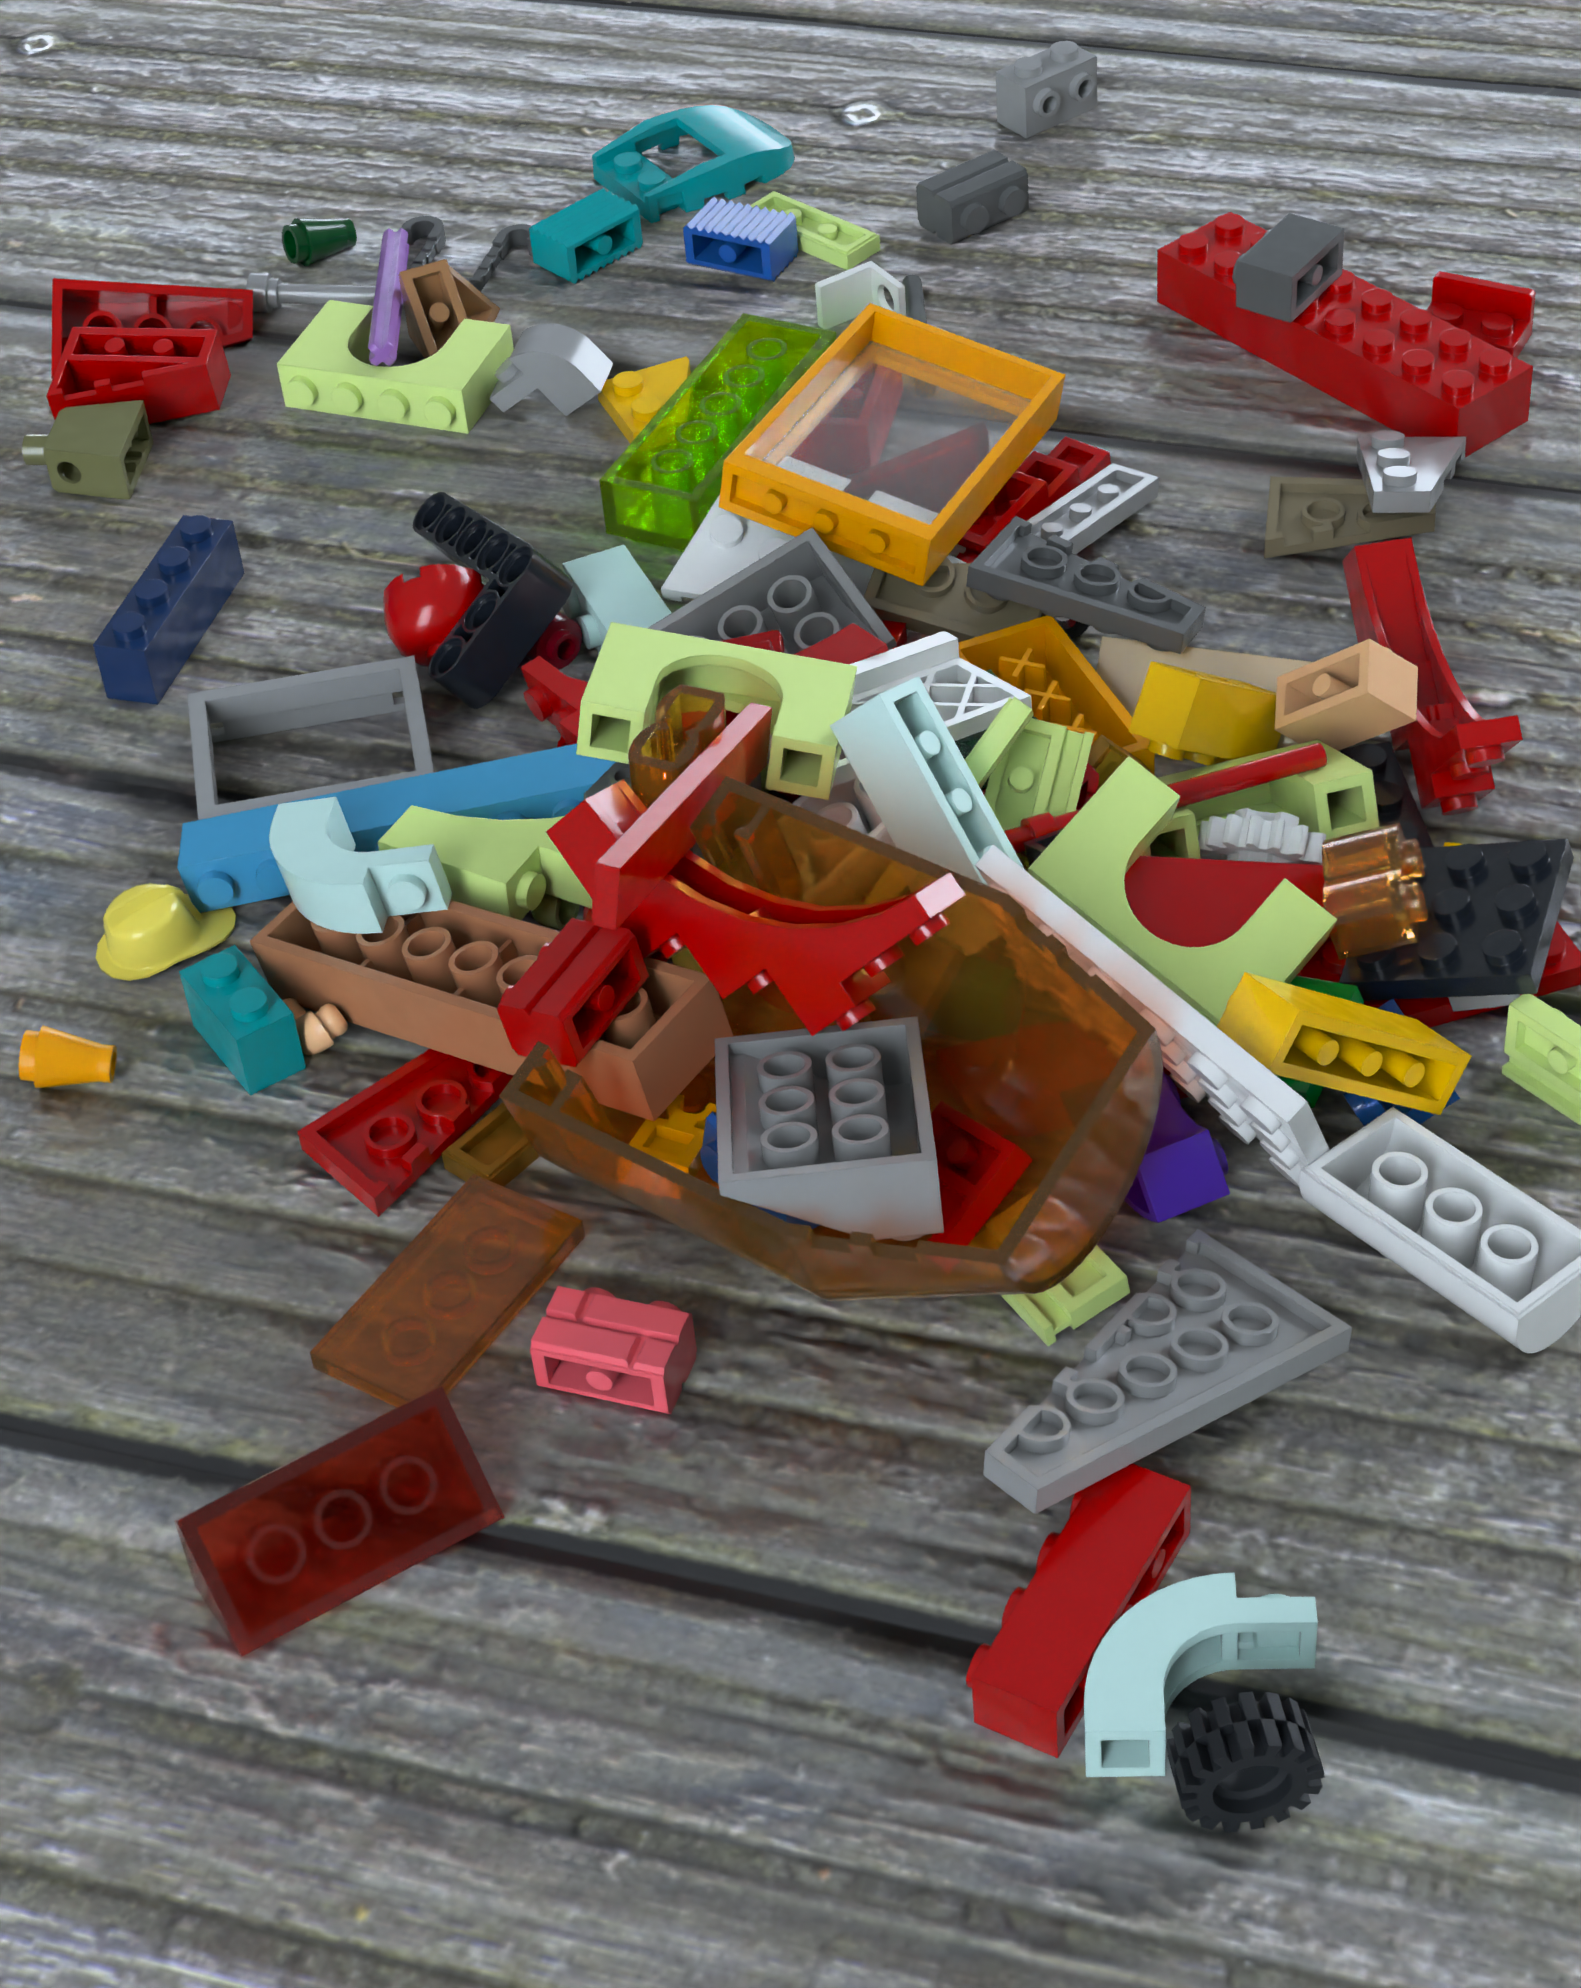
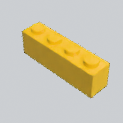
[1217,972,1472,1115]

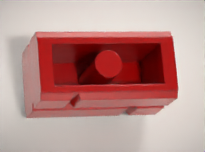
[496,918,649,1068]

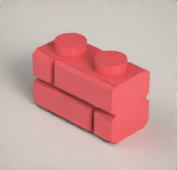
[530,1286,697,1414]

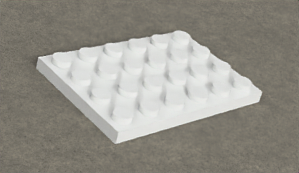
[975,844,1330,1187]

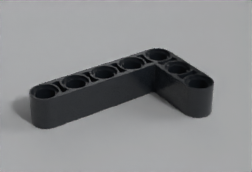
[413,492,573,709]

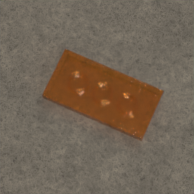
[310,1174,585,1421]

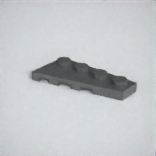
[966,516,1206,654]

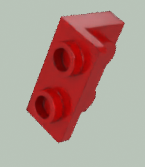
[1426,271,1536,358]

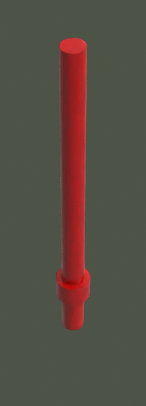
[1004,743,1327,854]

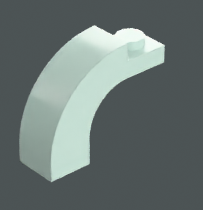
[269,797,453,934]
[1084,1572,1318,1777]

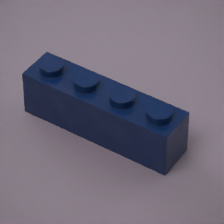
[93,515,245,705]

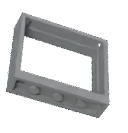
[187,655,435,820]

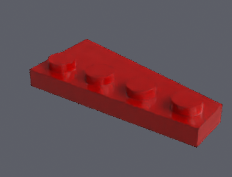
[297,1049,519,1217]

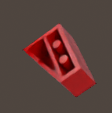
[46,327,231,424]

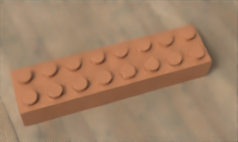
[250,900,733,1121]

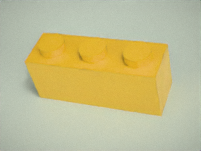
[1128,661,1281,766]

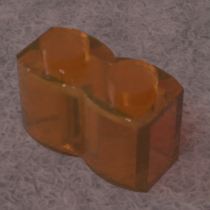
[628,684,727,809]
[1322,823,1428,960]

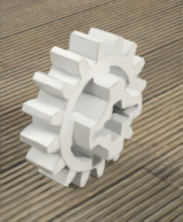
[1198,808,1335,865]

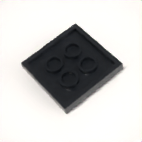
[1339,838,1574,1001]

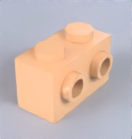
[1275,639,1418,751]

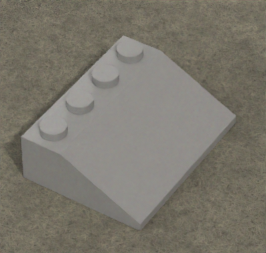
[648,527,897,654]
[715,1016,944,1241]

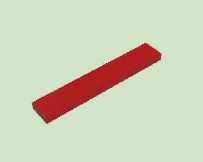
[592,702,772,931]

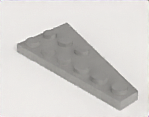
[983,1229,1352,1514]

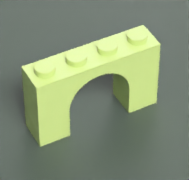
[277,300,514,434]
[576,622,857,800]
[1140,739,1380,859]
[1028,756,1337,1027]

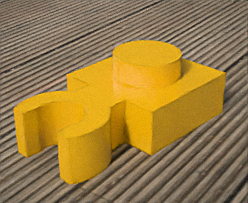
[623,1094,716,1190]

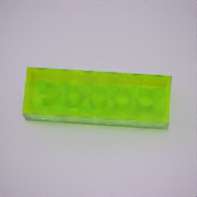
[599,313,836,552]

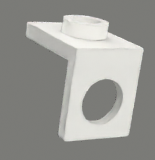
[815,261,906,330]

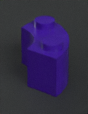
[1066,1065,1230,1223]

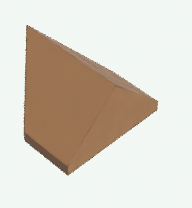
[398,259,500,359]

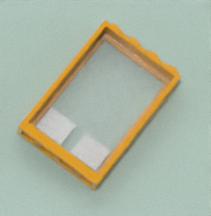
[719,303,1065,586]

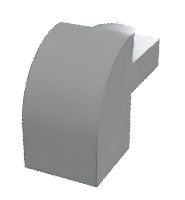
[489,323,613,416]

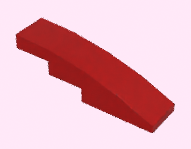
[957,436,1111,553]

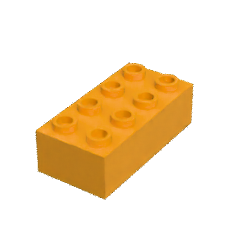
[958,615,1155,776]

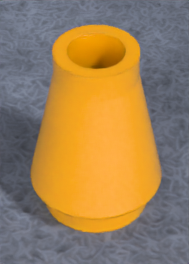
[19,1025,117,1088]

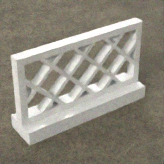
[767,631,1032,787]

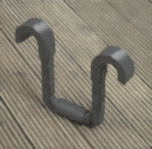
[402,216,533,291]

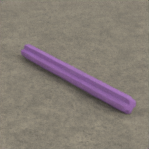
[368,228,409,366]

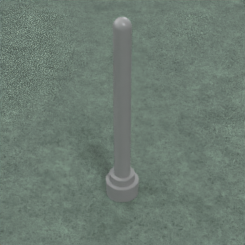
[246,273,404,313]

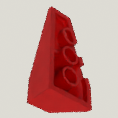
[51,278,253,379]

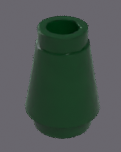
[282,218,357,266]

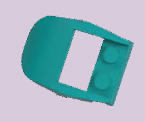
[592,105,795,223]

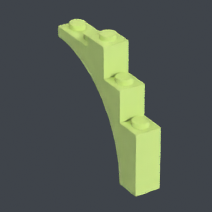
[378,764,770,920]

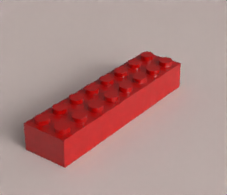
[1157,212,1533,457]

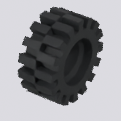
[1166,1692,1325,1832]

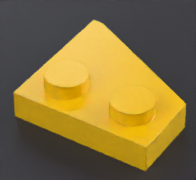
[597,356,691,451]

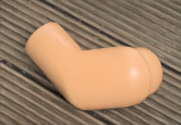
[283,998,348,1055]

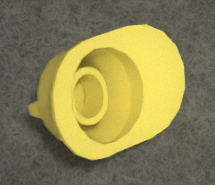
[96,883,236,981]

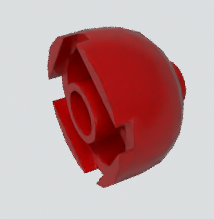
[383,564,485,667]

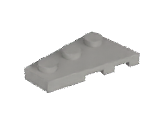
[1356,430,1466,513]

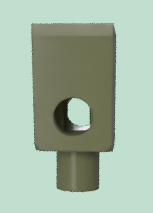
[22,400,154,499]

